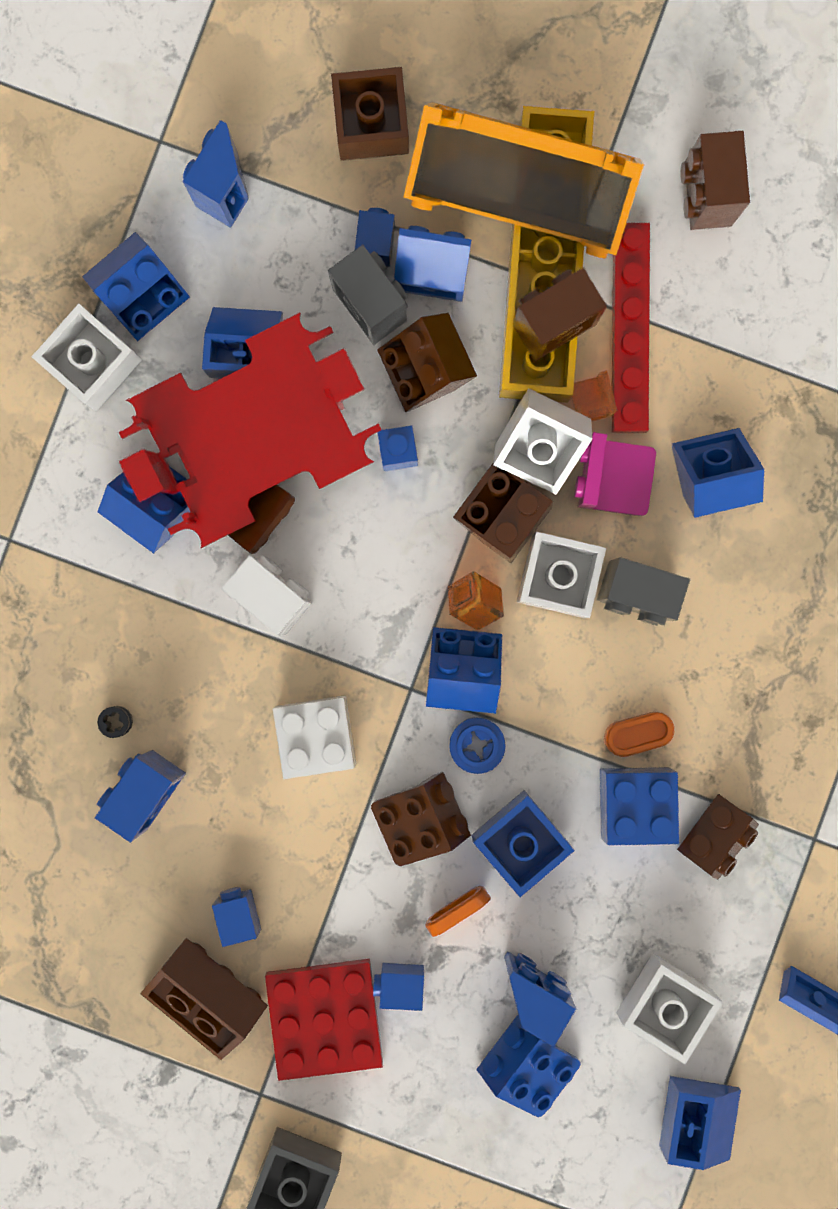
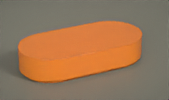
[604,712,674,757]
[425,886,491,937]

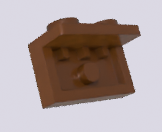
[677,794,759,880]

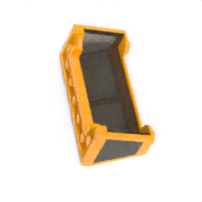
[403,102,644,259]

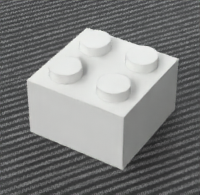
[31,303,142,411]
[493,388,592,494]
[517,531,606,618]
[221,555,312,635]
[273,695,356,779]
[616,953,723,1064]

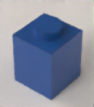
[355,208,395,267]
[377,425,418,471]
[212,887,262,947]
[373,963,424,1011]

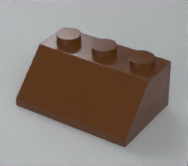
[140,938,268,1060]

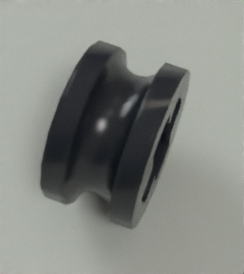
[97,706,133,738]

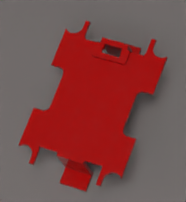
[118,313,382,548]

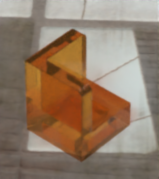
[571,370,617,422]
[448,571,504,630]

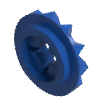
[450,718,505,774]

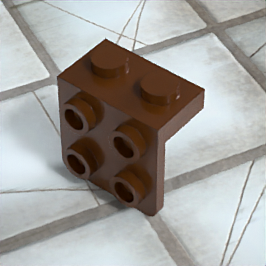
[228,485,295,554]
[371,772,471,866]

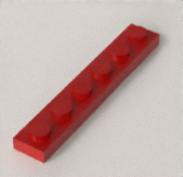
[612,223,650,433]

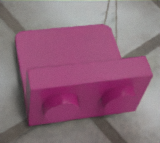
[574,432,656,516]

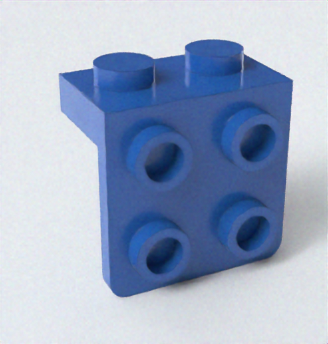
[476,1014,581,1117]

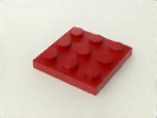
[265,958,383,1081]

